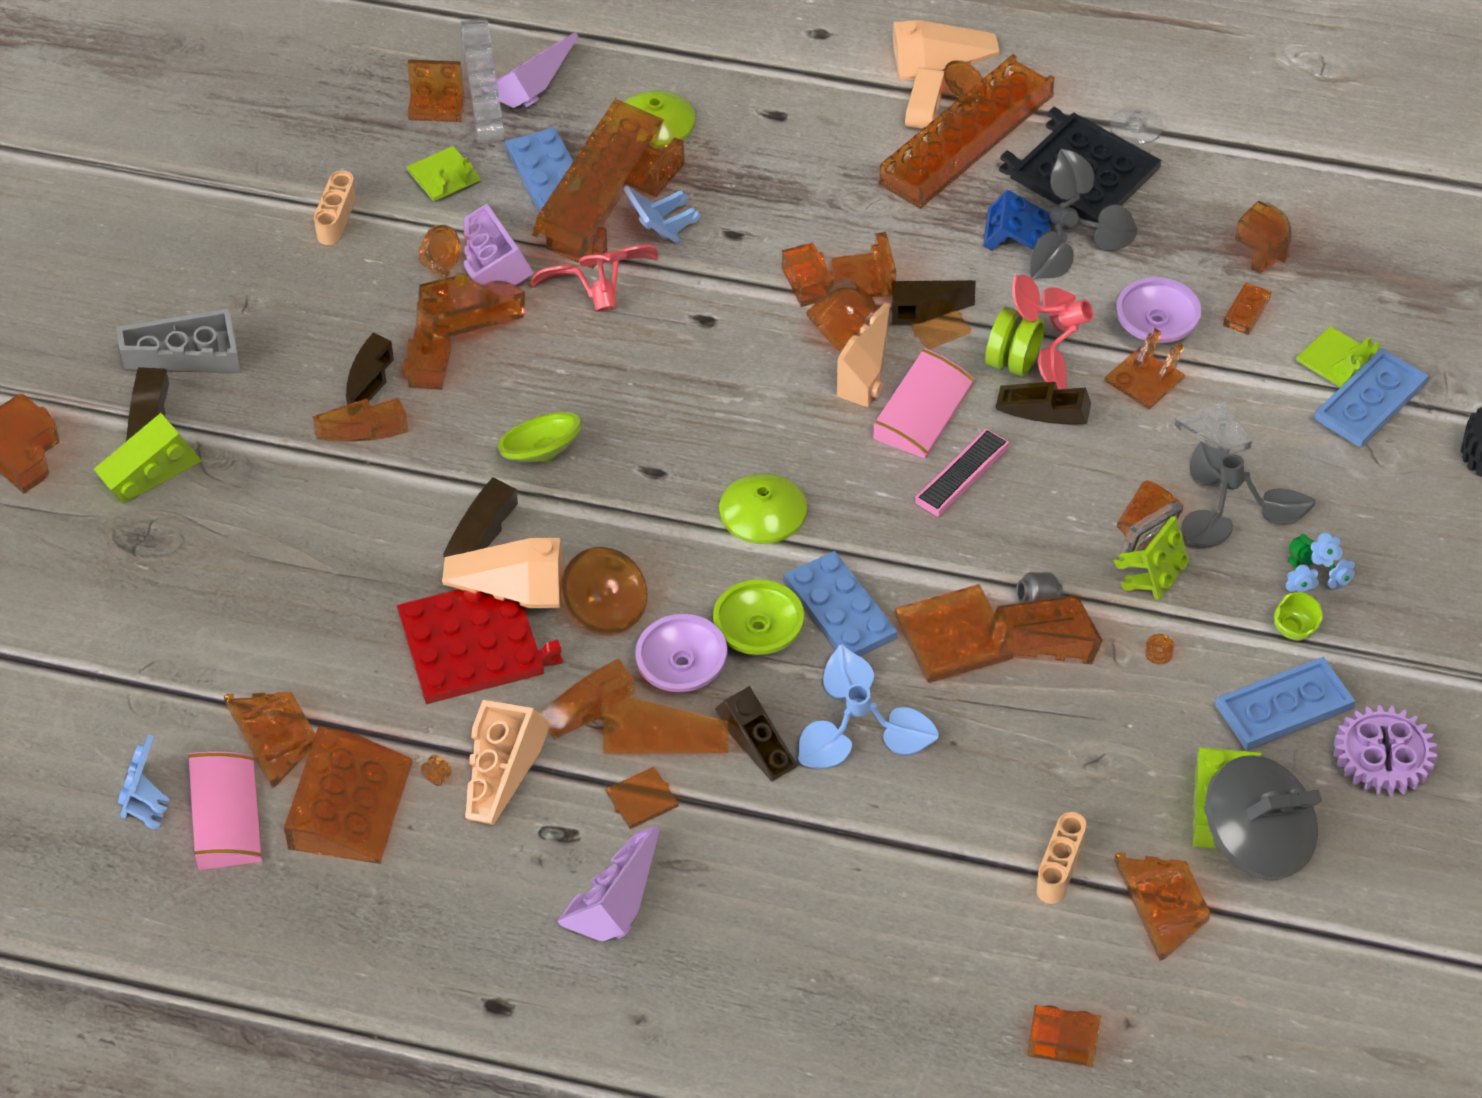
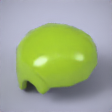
[1273,592,1323,641]

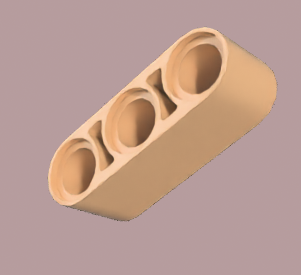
[905,67,945,130]
[314,171,356,245]
[1036,812,1086,904]

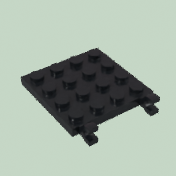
[999,106,1162,223]

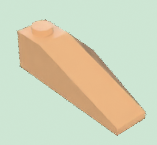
[837,302,890,408]
[442,538,564,608]
[465,700,551,825]

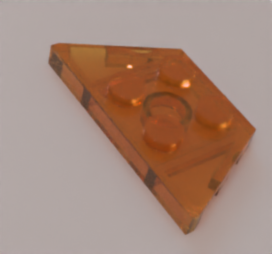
[224,692,318,788]
[1114,852,1211,961]

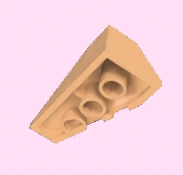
[893,20,1000,81]

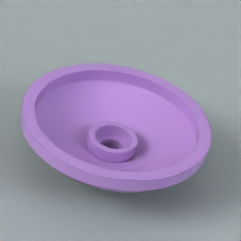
[1116,277,1201,343]
[635,614,727,692]

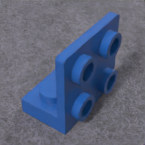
[983,189,1051,251]

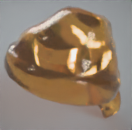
[419,224,461,279]

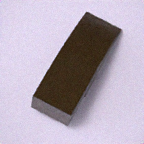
[346,333,394,418]
[126,367,169,441]
[996,382,1091,425]
[443,477,518,558]

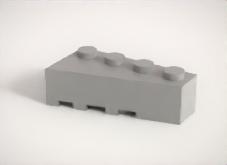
[116,308,241,373]

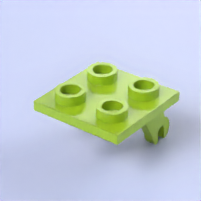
[407,146,480,202]
[1296,326,1380,388]
[1113,516,1189,600]

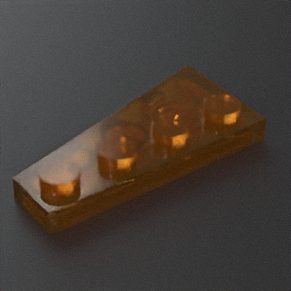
[603,691,728,754]

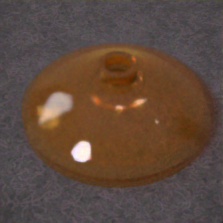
[560,547,648,635]

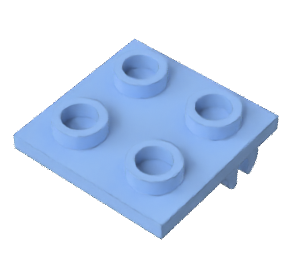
[623,185,700,244]
[117,734,170,829]

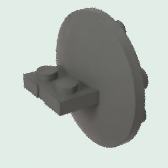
[1204,755,1322,880]

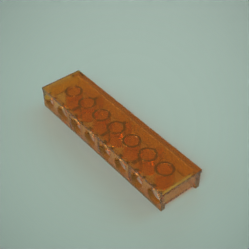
[879,54,1055,209]
[532,98,664,257]

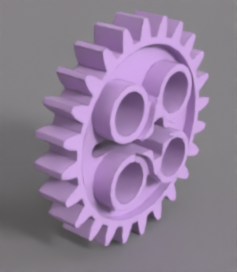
[1333,705,1437,796]

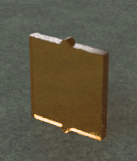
[909,310,971,350]
[605,766,679,829]

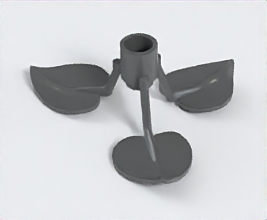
[1030,149,1137,278]
[1182,441,1315,547]

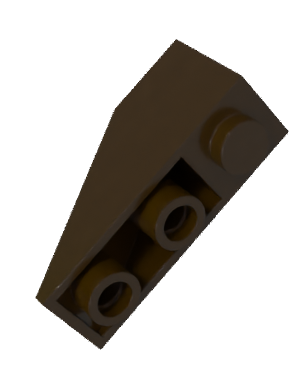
[891,280,976,324]
[715,686,798,782]

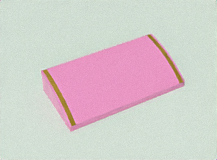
[873,348,975,459]
[188,751,262,870]

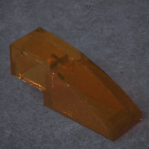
[313,398,408,442]
[540,658,635,740]

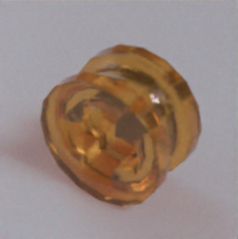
[1145,634,1174,665]
[420,754,452,786]

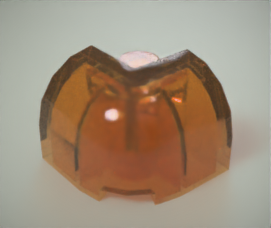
[1235,201,1292,274]
[806,279,877,351]

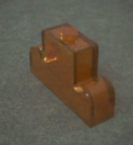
[416,274,525,342]
[0,393,60,494]

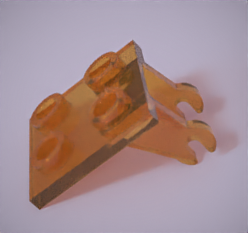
[1104,328,1185,409]

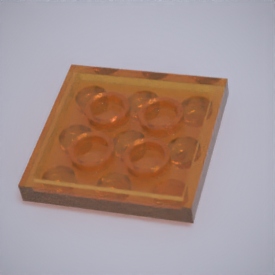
[895,584,1014,683]

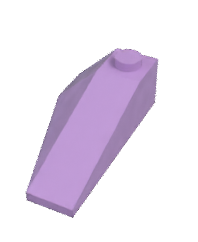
[481,32,578,108]
[464,204,534,288]
[557,825,660,942]

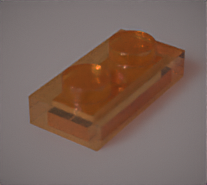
[1223,282,1271,335]

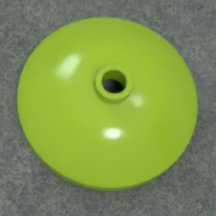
[616,90,695,149]
[498,412,582,463]
[719,473,807,544]
[713,579,804,655]

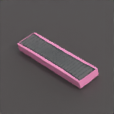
[915,429,1009,518]

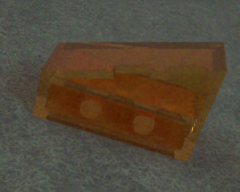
[988,595,1103,664]

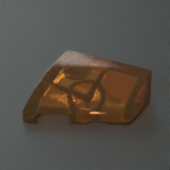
[1117,480,1183,544]

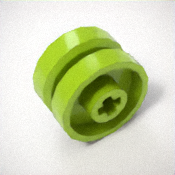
[985,306,1045,378]

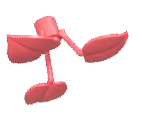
[531,244,658,312]
[1012,274,1094,389]

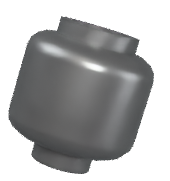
[1016,572,1063,611]

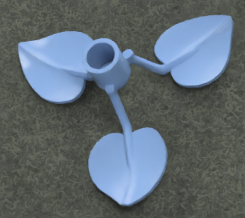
[798,645,939,769]

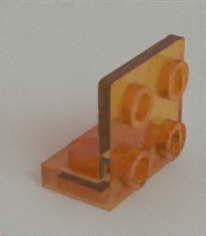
[407,59,465,122]
[612,137,685,197]
[832,232,896,301]

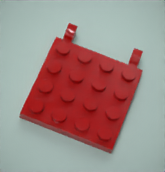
[397,589,563,704]

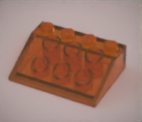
[284,726,412,864]

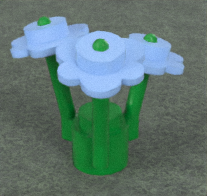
[1286,532,1355,593]

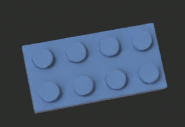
[505,127,593,219]
[1314,348,1429,448]
[783,551,898,656]
[1215,657,1355,751]

